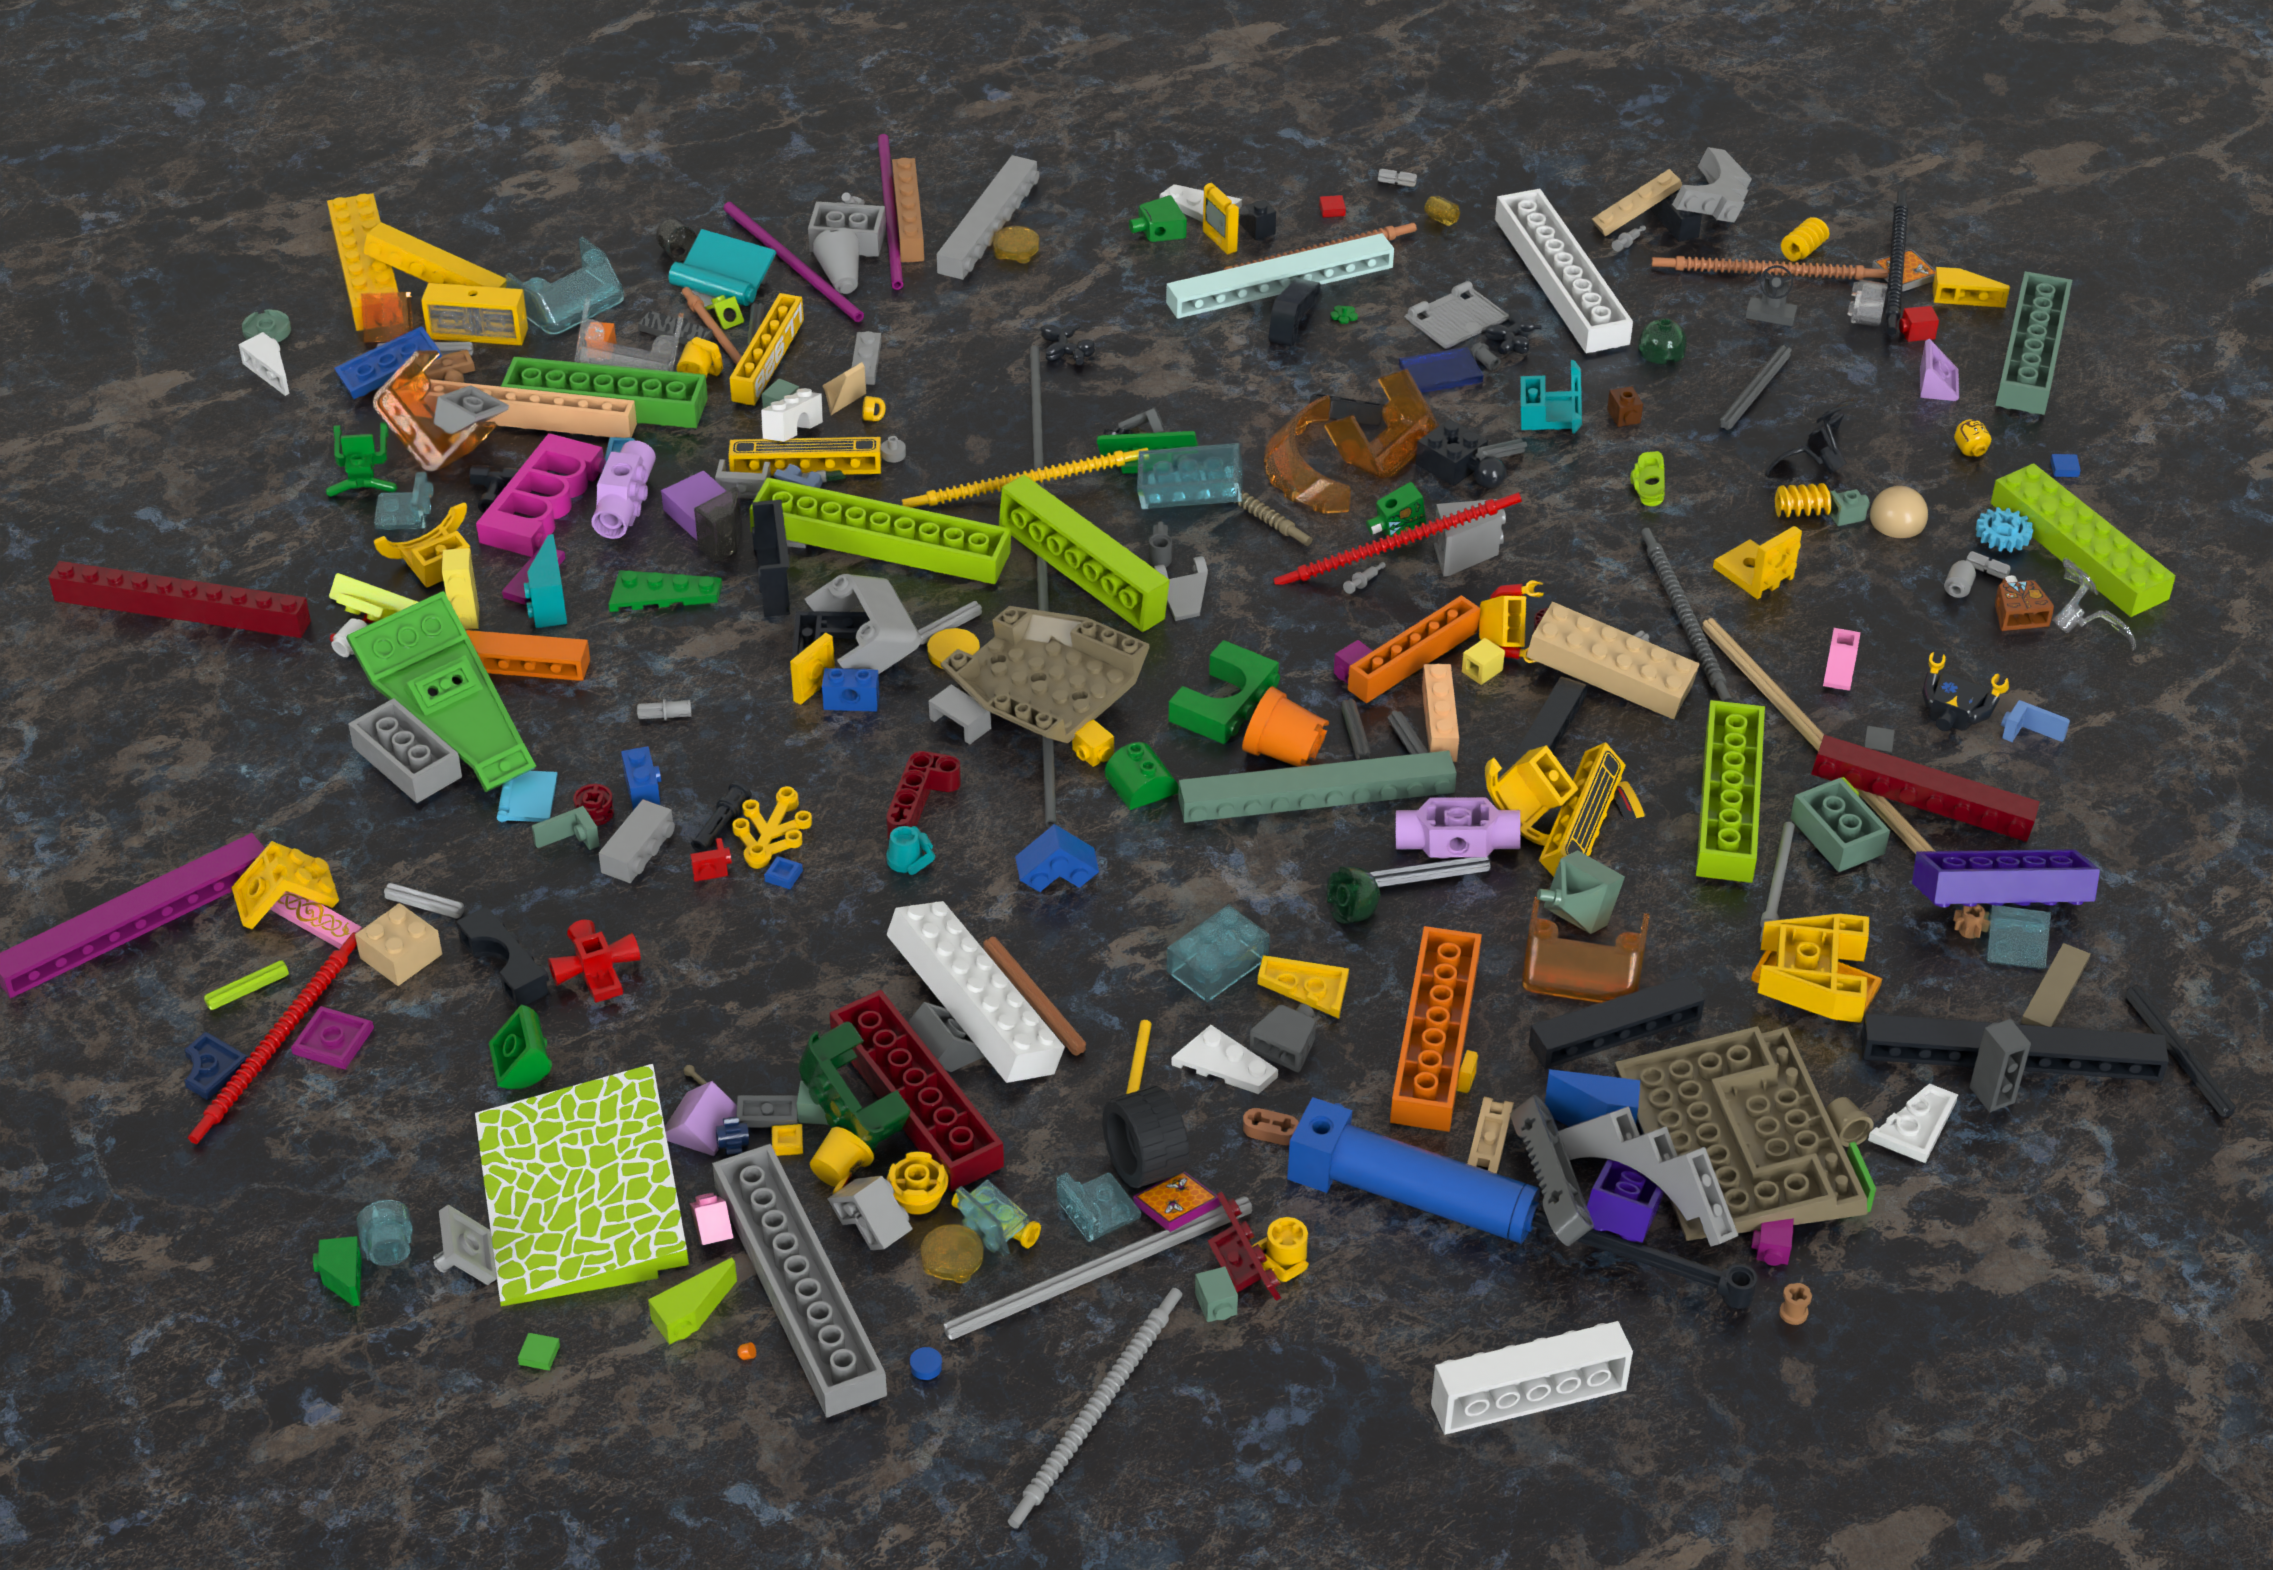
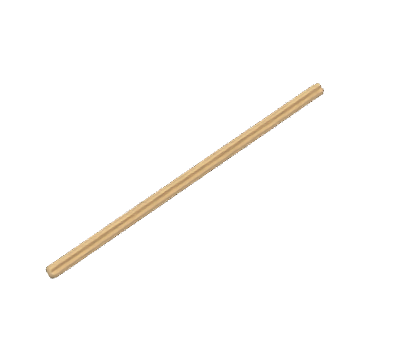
[1702,618,1935,854]

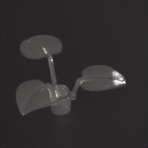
[2052,557,2136,650]

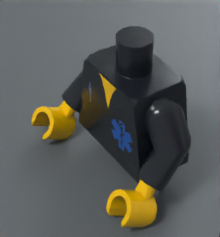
[1922,652,2009,731]

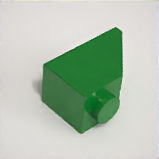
[313,1236,362,1306]

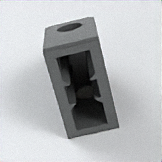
[1250,1004,1316,1073]

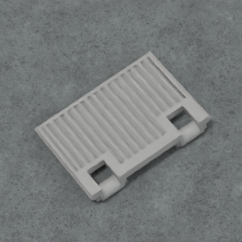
[1404,281,1509,349]

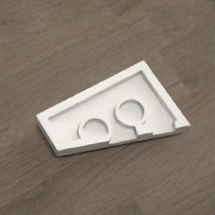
[1160,184,1242,222]
[1172,1025,1278,1094]
[1868,1084,1958,1163]

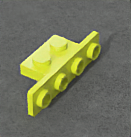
[329,573,418,622]

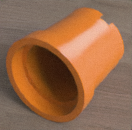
[1242,686,1329,767]

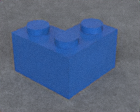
[1015,824,1099,892]

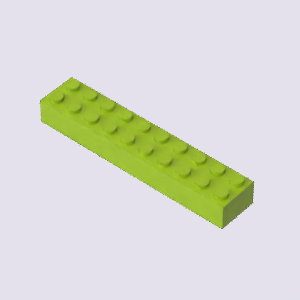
[749,477,1011,584]

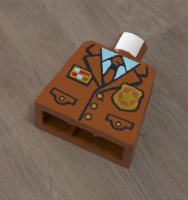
[1995,575,2054,631]

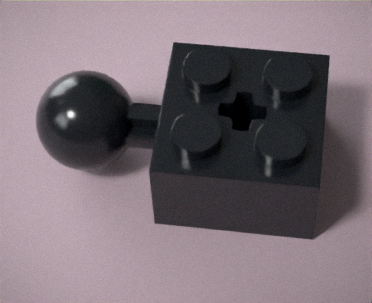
[1416,419,1506,489]

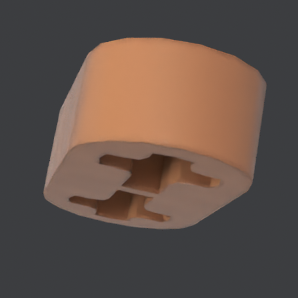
[1243,1108,1299,1145]

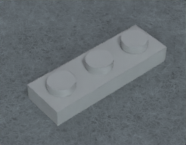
[851,331,882,385]

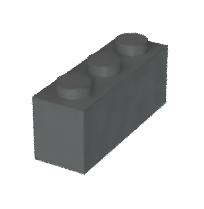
[1969,1019,2031,1112]

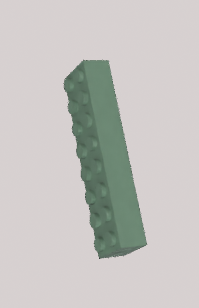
[1995,271,2072,415]

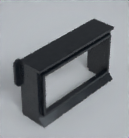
[752,500,790,617]

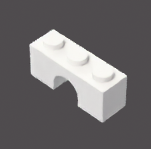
[761,388,823,442]

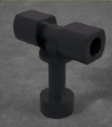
[470,465,520,513]

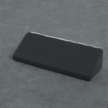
[1308,393,1386,425]

